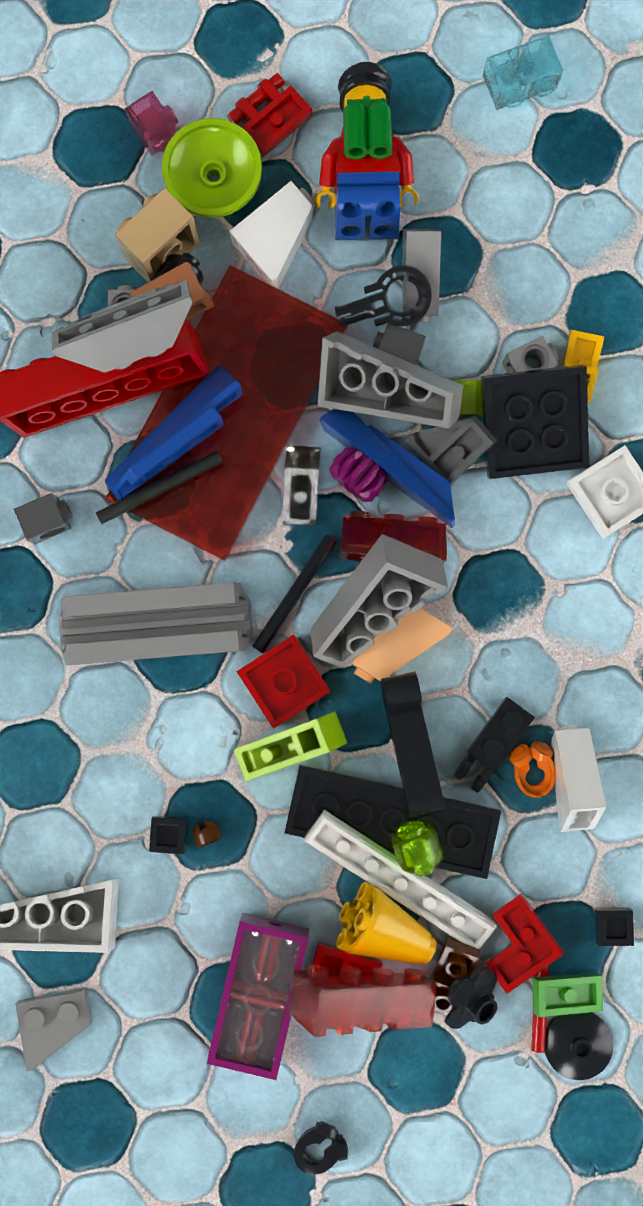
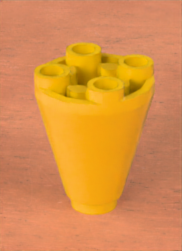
[336,882,437,964]

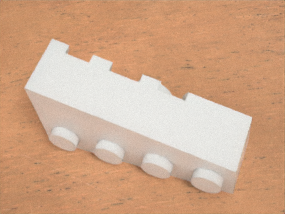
[0,878,119,953]

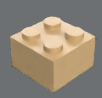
[115,188,200,282]

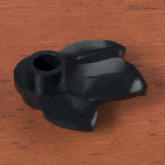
[444,966,498,1029]

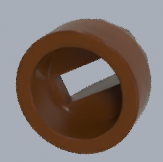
[193,819,223,848]

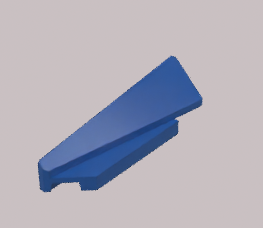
[105,365,243,500]
[319,409,455,528]

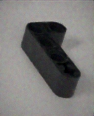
[381,671,445,818]

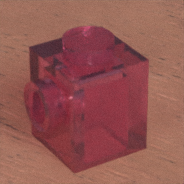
[124,91,178,156]

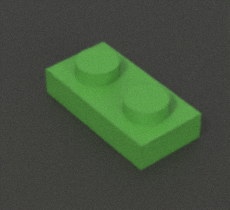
[532,972,603,1017]

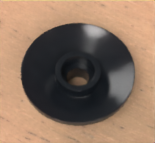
[545,1012,613,1080]

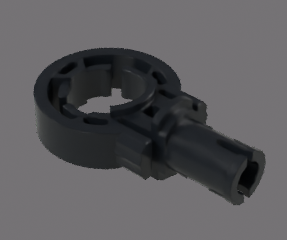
[335,265,432,328]

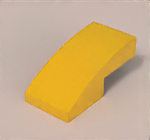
[562,330,604,403]

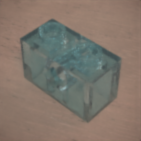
[483,35,563,110]

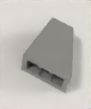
[402,229,441,322]

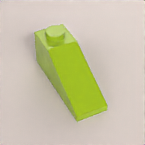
[234,711,347,781]

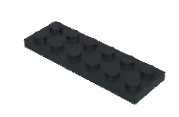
[284,765,501,879]

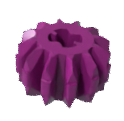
[329,447,388,502]

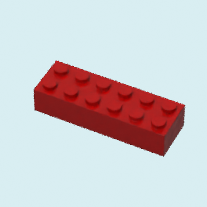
[0,317,211,438]

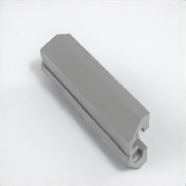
[59,582,253,666]

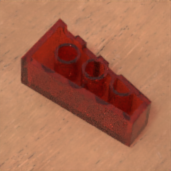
[289,965,437,1037]

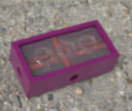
[207,913,309,1080]

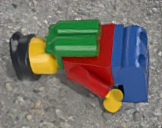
[314,62,419,240]

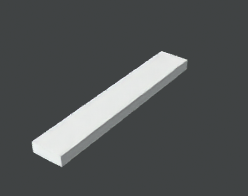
[304,810,497,949]

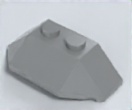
[52,280,192,373]

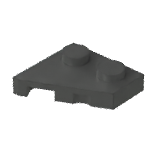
[404,415,497,484]

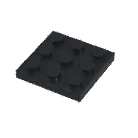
[481,364,589,479]

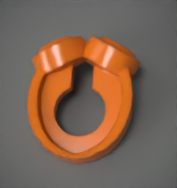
[508,741,556,798]

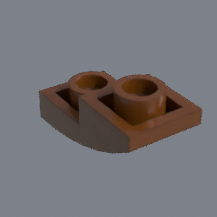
[421,937,480,1015]

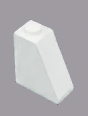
[229,181,314,292]
[550,725,606,832]

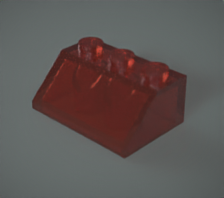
[340,511,447,564]

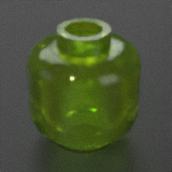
[392,820,443,876]

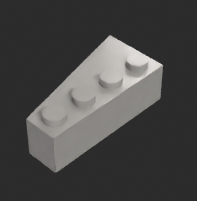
[318,331,464,428]
[311,534,448,668]

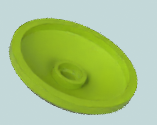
[162,118,262,218]

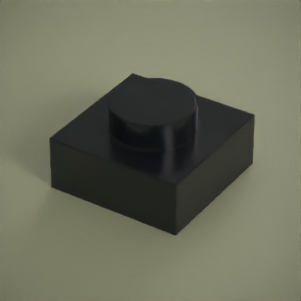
[149,816,188,854]
[595,908,634,946]

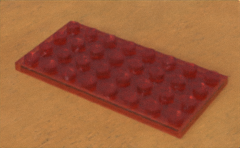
[105,265,348,562]

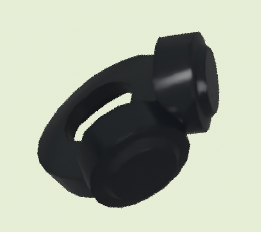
[293,1121,348,1175]

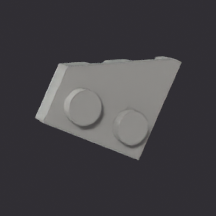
[15,987,92,1071]

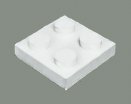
[566,445,643,539]

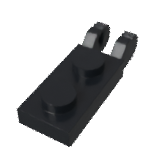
[454,697,535,793]

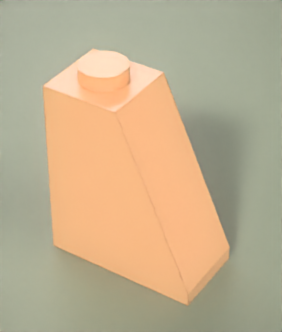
[351,608,453,684]

